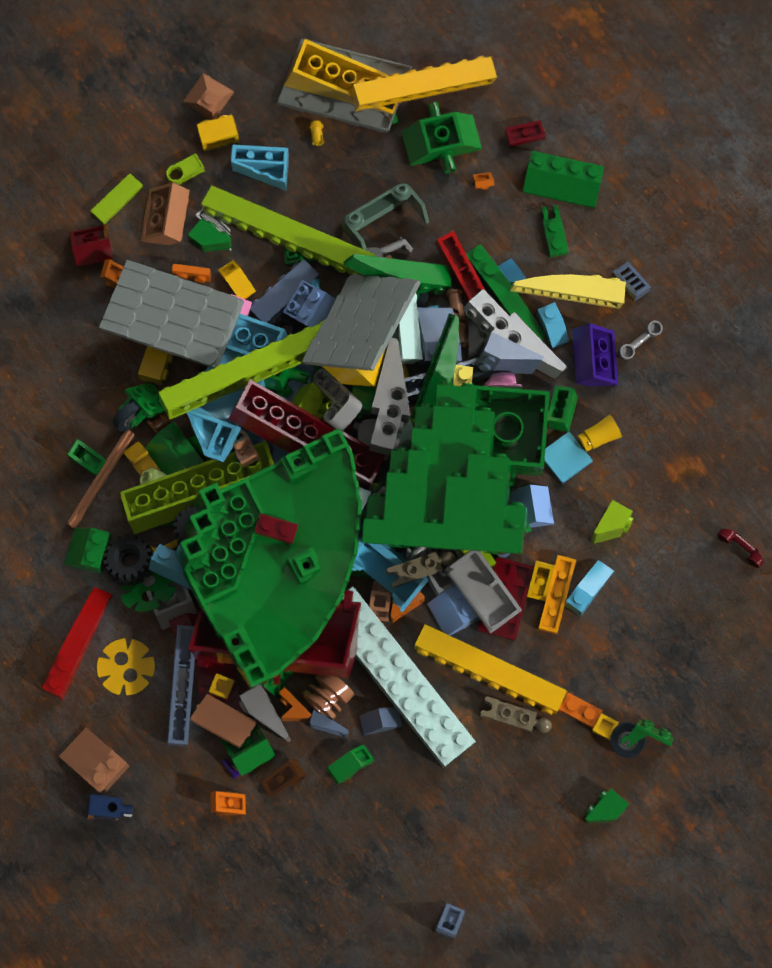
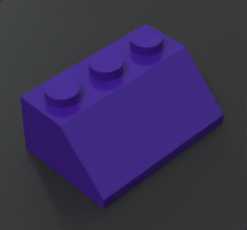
[572,323,618,387]

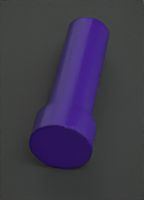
[221,759,240,779]

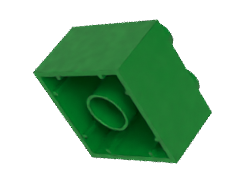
[473,385,550,476]

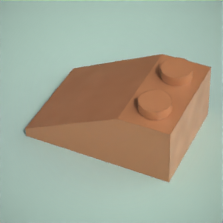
[59,728,129,796]

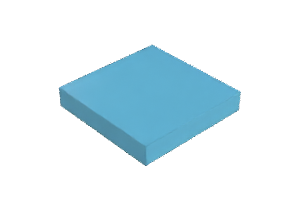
[544,431,593,484]

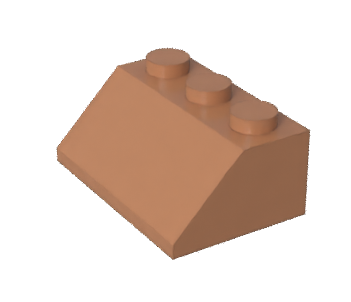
[140,182,190,245]

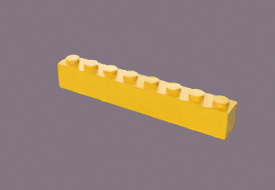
[350,56,497,111]
[415,624,567,715]

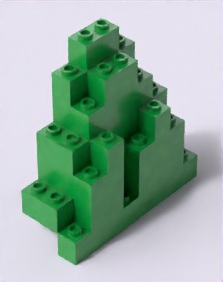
[362,382,528,555]

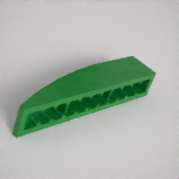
[466,244,546,341]
[343,254,452,295]
[410,313,459,424]

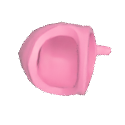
[484,372,522,389]

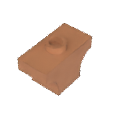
[369,581,392,622]

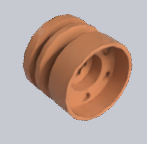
[301,675,354,720]

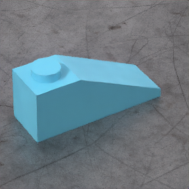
[565,560,614,617]

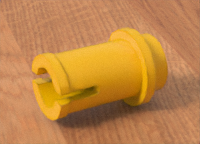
[309,121,324,146]

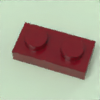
[505,120,546,147]
[255,514,298,545]

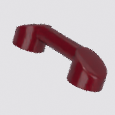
[717,529,763,568]

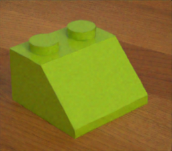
[591,500,634,544]

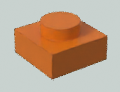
[473,172,494,189]

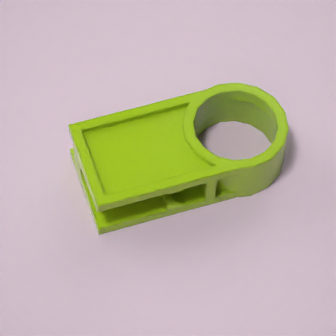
[166,153,205,185]

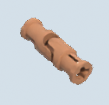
[446,289,469,347]

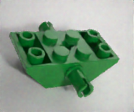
[401,102,482,174]

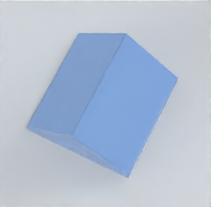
[510,484,554,528]

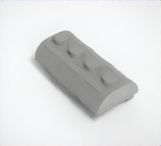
[445,551,522,633]

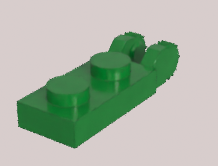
[541,205,569,258]

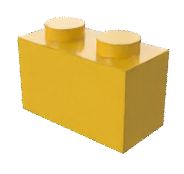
[197,115,239,151]
[138,346,174,385]

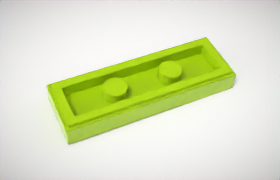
[91,174,144,225]

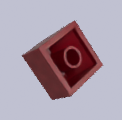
[70,224,114,267]

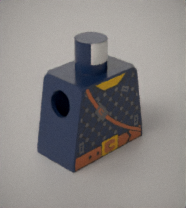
[87,795,133,821]

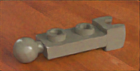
[385,551,455,589]
[480,696,552,733]

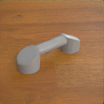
[619,321,663,360]

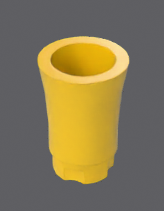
[578,414,622,452]

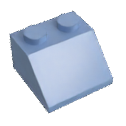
[427,585,480,636]

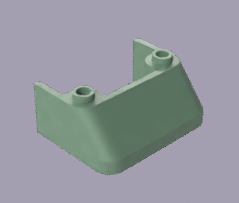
[340,184,429,251]

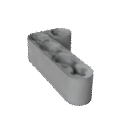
[313,369,362,431]

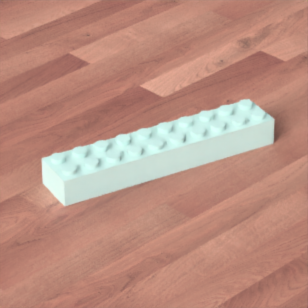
[342,587,476,768]

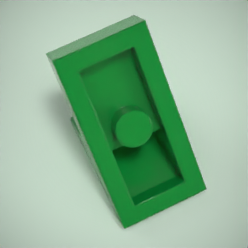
[66,439,106,476]

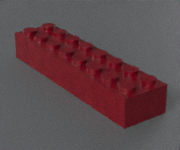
[228,379,385,490]

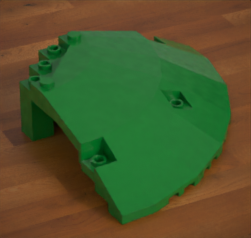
[175,428,362,688]

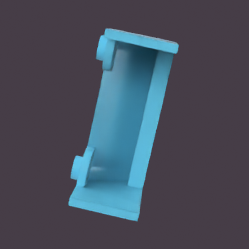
[352,536,429,612]

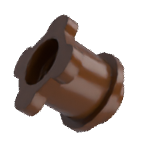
[146,414,171,435]

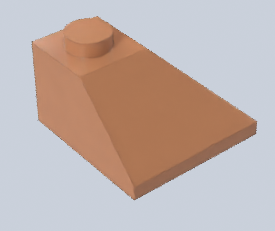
[183,73,234,120]

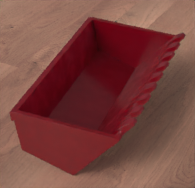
[188,590,361,685]

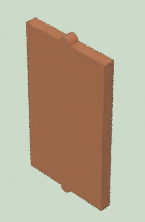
[190,694,257,748]

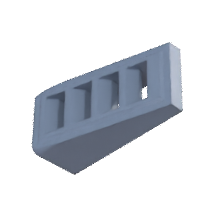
[613,262,651,301]
[310,710,349,738]

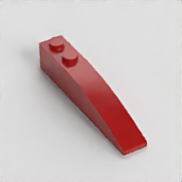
[435,231,499,329]
[42,587,112,700]

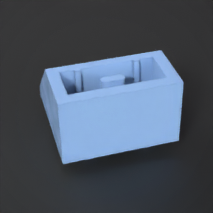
[283,280,336,327]

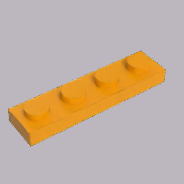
[538,555,576,634]

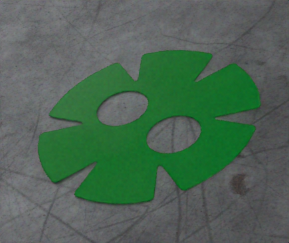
[121,570,176,612]

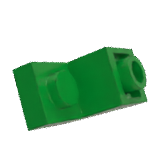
[326,744,375,785]

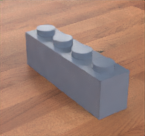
[250,259,320,325]

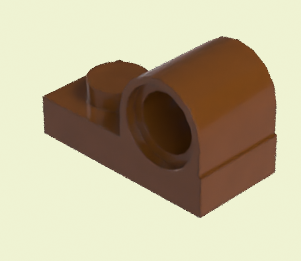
[260,759,306,798]

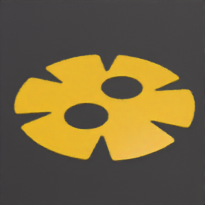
[97,638,155,696]

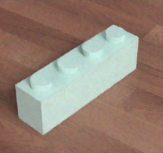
[392,293,422,364]

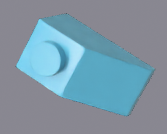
[537,302,569,349]

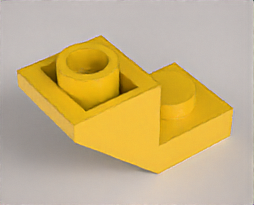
[218,260,256,299]

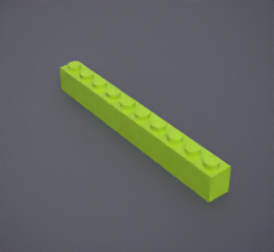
[201,185,376,276]
[158,320,324,420]

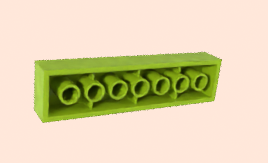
[120,441,275,534]

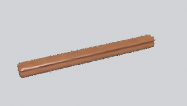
[67,430,134,529]

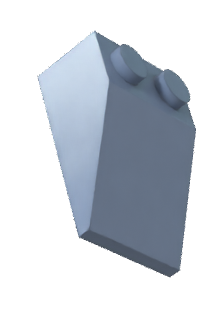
[417,308,462,365]
[475,332,544,374]

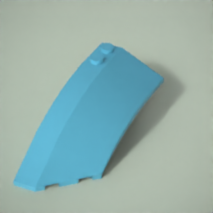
[187,314,288,462]

